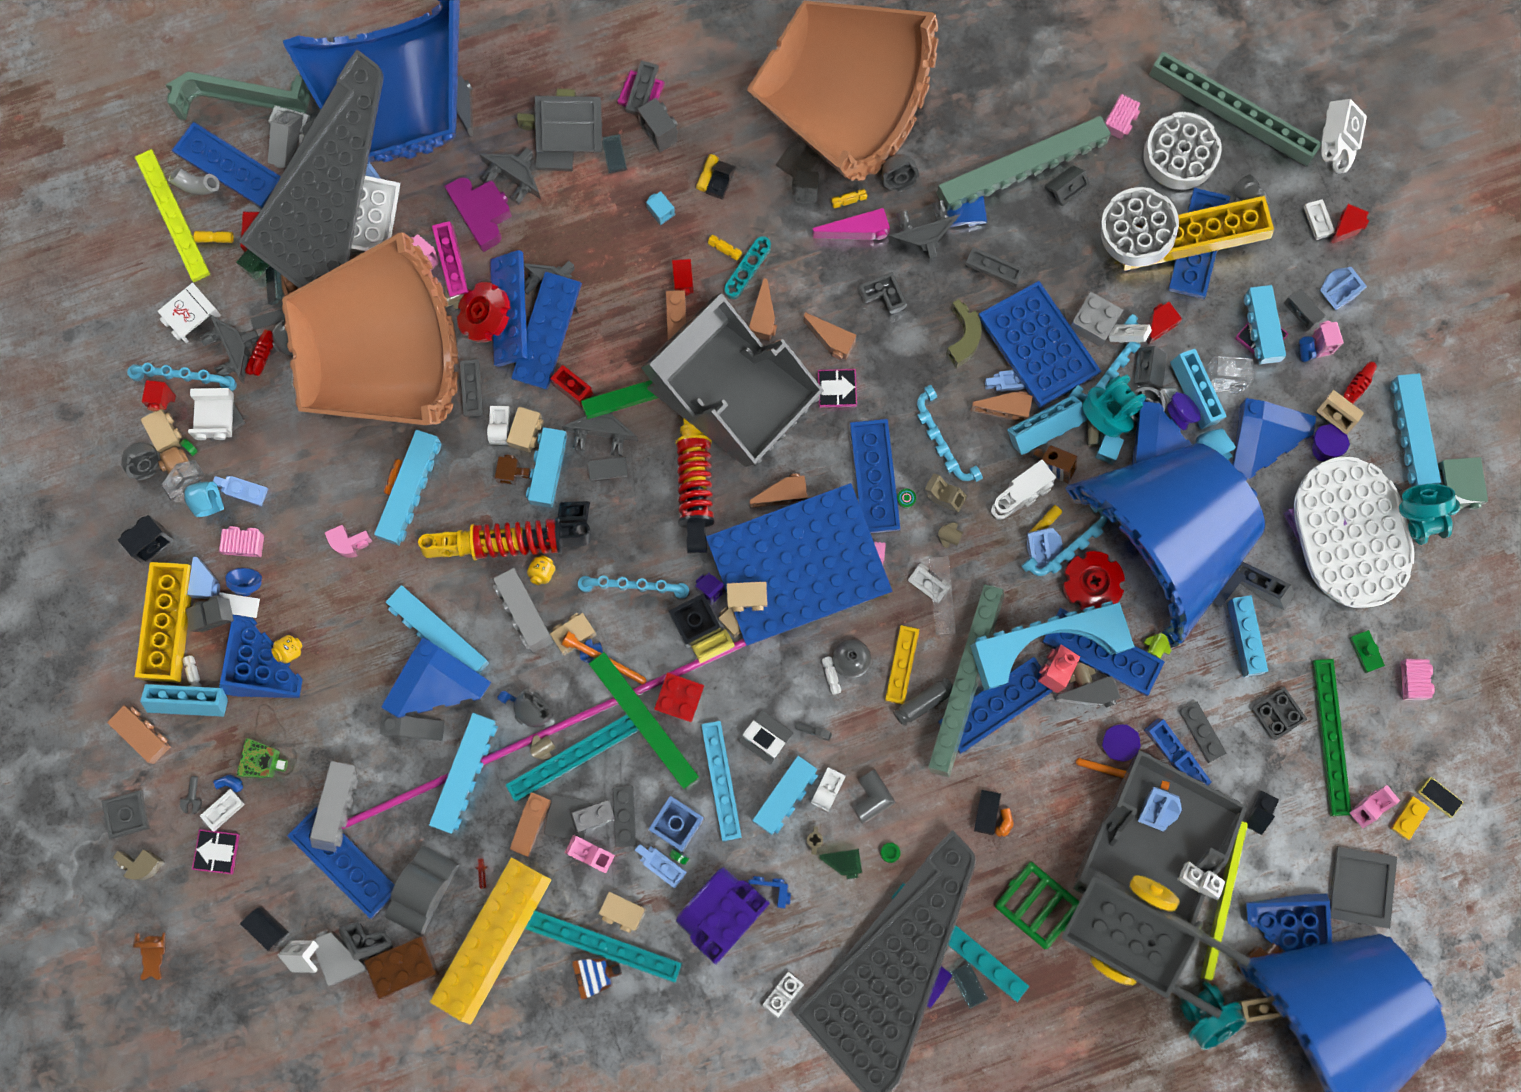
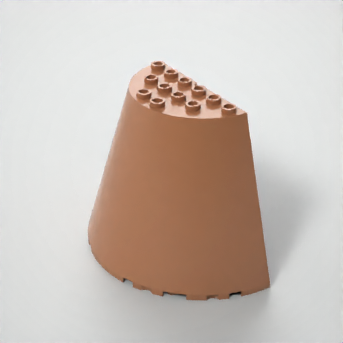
[747,1,938,181]
[282,232,459,425]

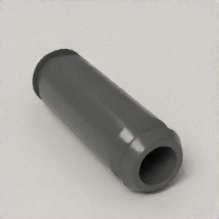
[894,678,953,726]

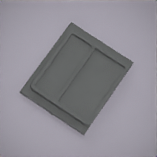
[535,96,602,153]
[1330,847,1397,929]

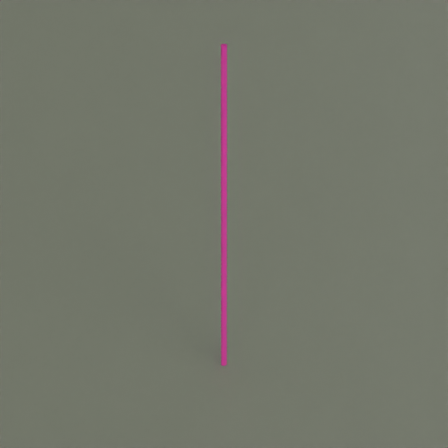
[342,638,746,829]

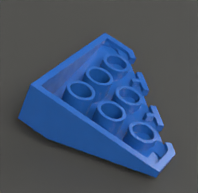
[1233,398,1316,479]
[1132,401,1192,464]
[219,614,302,698]
[381,637,491,718]
[1246,893,1332,952]

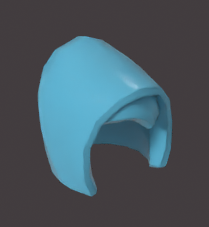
[1196,428,1236,460]
[184,481,224,517]

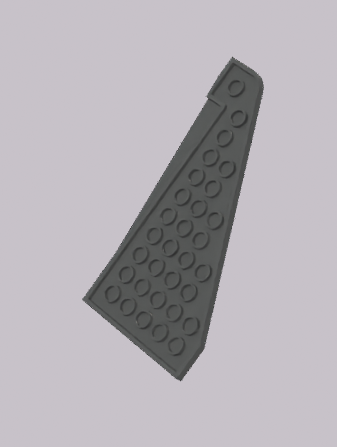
[239,50,384,288]
[793,830,976,1092]

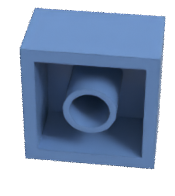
[648,796,704,853]

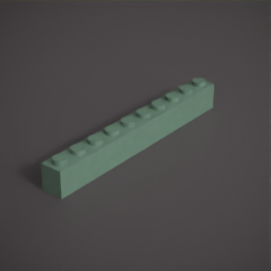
[1149,51,1322,166]
[936,116,1111,211]
[928,584,1004,778]

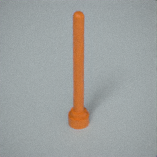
[561,631,646,684]
[1076,758,1170,790]

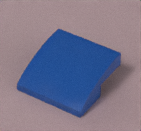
[947,196,987,227]

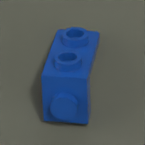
[748,876,791,909]

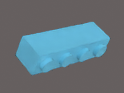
[1244,285,1286,365]
[1170,349,1227,429]
[1007,395,1087,455]
[526,427,567,508]
[1227,595,1268,678]
[140,684,228,717]
[752,756,818,835]

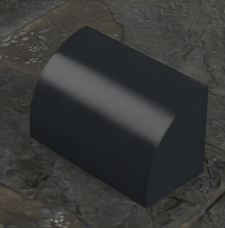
[240,906,290,951]

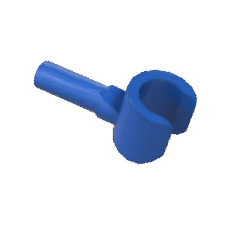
[497,691,516,704]

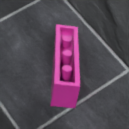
[812,208,890,240]
[432,221,468,297]

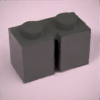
[186,596,234,633]

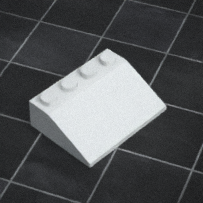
[351,176,400,253]

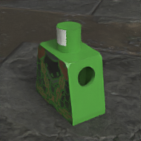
[237,739,288,778]

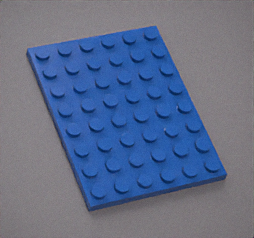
[706,483,893,646]

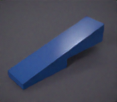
[1144,718,1212,786]

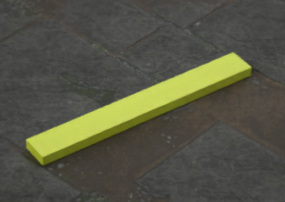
[135,149,211,282]
[1200,822,1248,980]

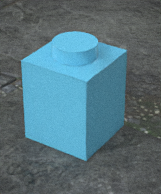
[646,191,675,225]
[1095,435,1124,465]

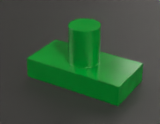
[1349,630,1385,674]

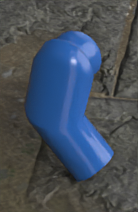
[213,775,243,792]

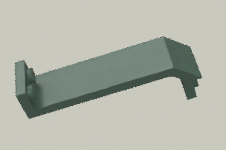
[166,72,311,120]

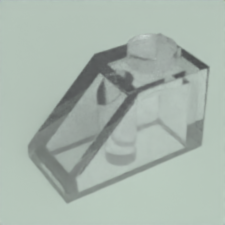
[161,460,204,501]

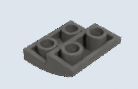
[1252,687,1308,741]

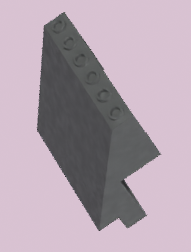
[641,293,824,467]
[1073,750,1247,925]

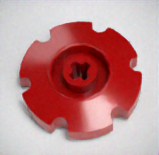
[457,282,510,343]
[1062,551,1125,612]

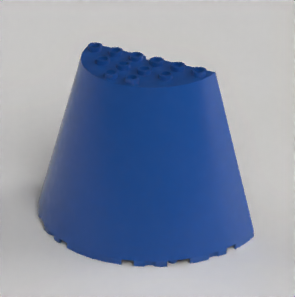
[283,0,460,164]
[1065,443,1265,648]
[1237,934,1447,1092]

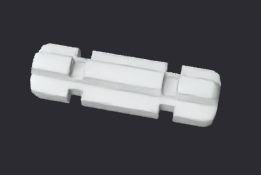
[183,656,202,687]
[822,657,841,695]

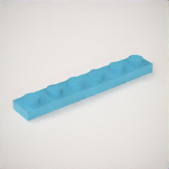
[701,721,742,842]

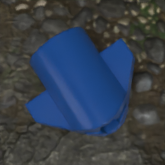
[1299,336,1316,362]
[580,638,603,663]

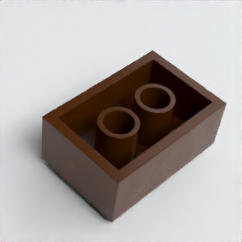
[364,937,439,999]

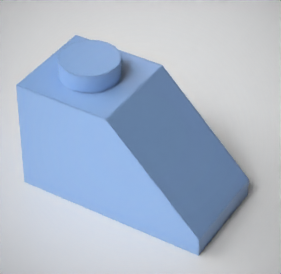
[187,557,220,599]

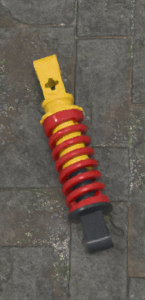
[676,419,714,554]
[418,517,592,561]

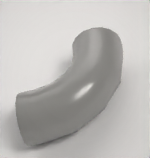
[168,167,220,195]

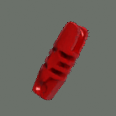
[245,330,274,376]
[1343,362,1377,404]

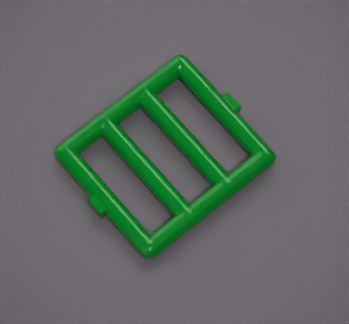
[995,862,1080,950]

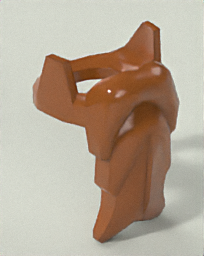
[133,932,166,980]

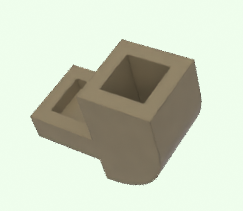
[925,473,967,513]
[113,849,165,880]

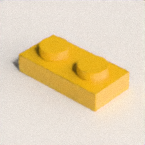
[1390,796,1430,841]

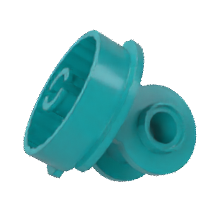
[1082,375,1146,438]
[1399,484,1460,545]
[1180,981,1246,1050]

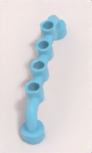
[1069,314,1141,401]
[127,363,237,391]
[917,385,983,482]
[1021,506,1108,576]
[578,575,689,600]

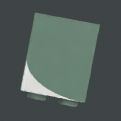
[1438,457,1488,510]

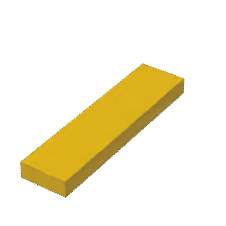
[885,625,920,705]

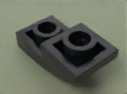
[974,790,1001,835]

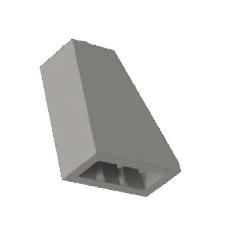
[268,110,304,168]
[311,930,368,986]

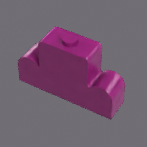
[445,177,512,252]

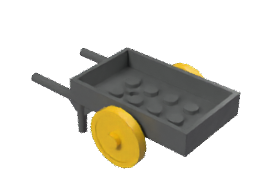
[1061,872,1251,1018]

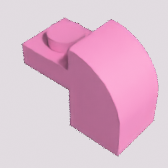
[324,525,372,558]
[1350,785,1400,828]
[564,835,615,873]

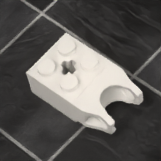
[1322,99,1367,174]
[991,460,1056,520]

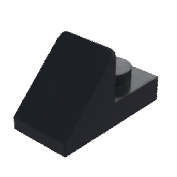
[706,161,736,200]
[557,501,590,523]
[1245,790,1279,835]

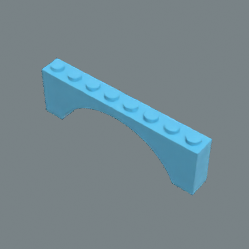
[970,601,1134,691]

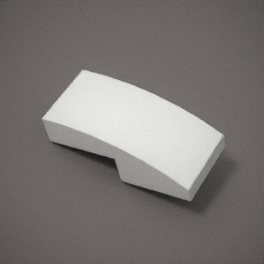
[219,593,260,618]
[1178,862,1225,899]
[762,972,804,1019]

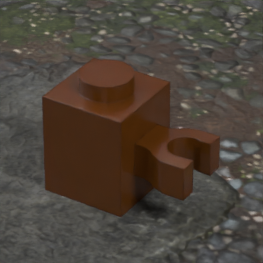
[495,455,531,485]

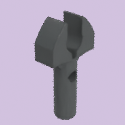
[795,722,832,741]
[180,776,202,814]

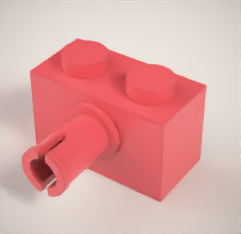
[1038,645,1080,694]

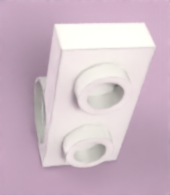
[487,406,510,444]
[811,767,846,812]

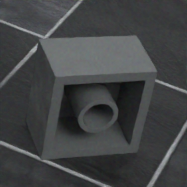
[638,98,678,153]

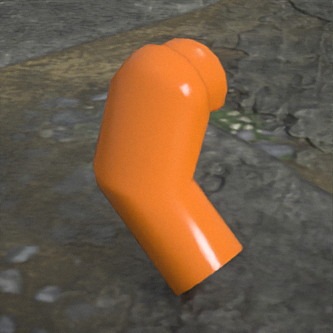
[995,808,1014,837]

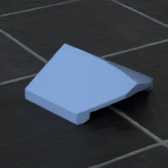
[1320,267,1367,310]
[1027,527,1063,569]
[1138,787,1182,831]

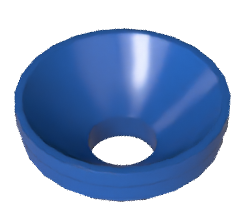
[226,568,262,596]

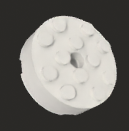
[1143,112,1221,190]
[1101,187,1179,266]

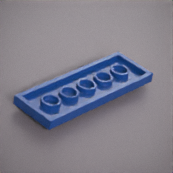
[172,122,281,208]
[1168,188,1231,300]
[490,250,528,367]
[511,272,582,390]
[850,419,901,533]
[1042,608,1165,696]
[938,657,1053,754]
[287,807,395,919]

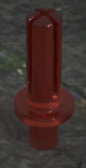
[476,858,488,889]

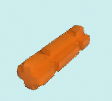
[384,459,403,496]

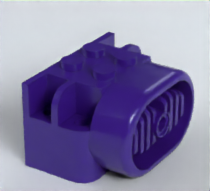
[676,867,770,965]

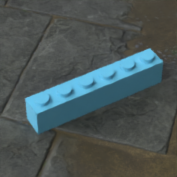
[1390,373,1441,487]
[374,430,441,546]
[386,585,489,674]
[429,713,498,834]

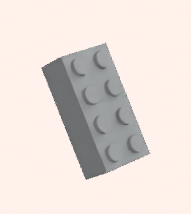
[493,568,554,653]
[310,761,358,852]

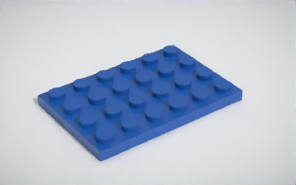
[978,281,1101,408]

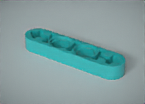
[725,236,771,300]

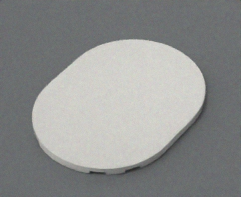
[1294,457,1414,608]

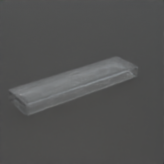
[929,556,956,635]

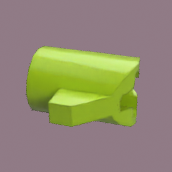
[1144,633,1171,659]

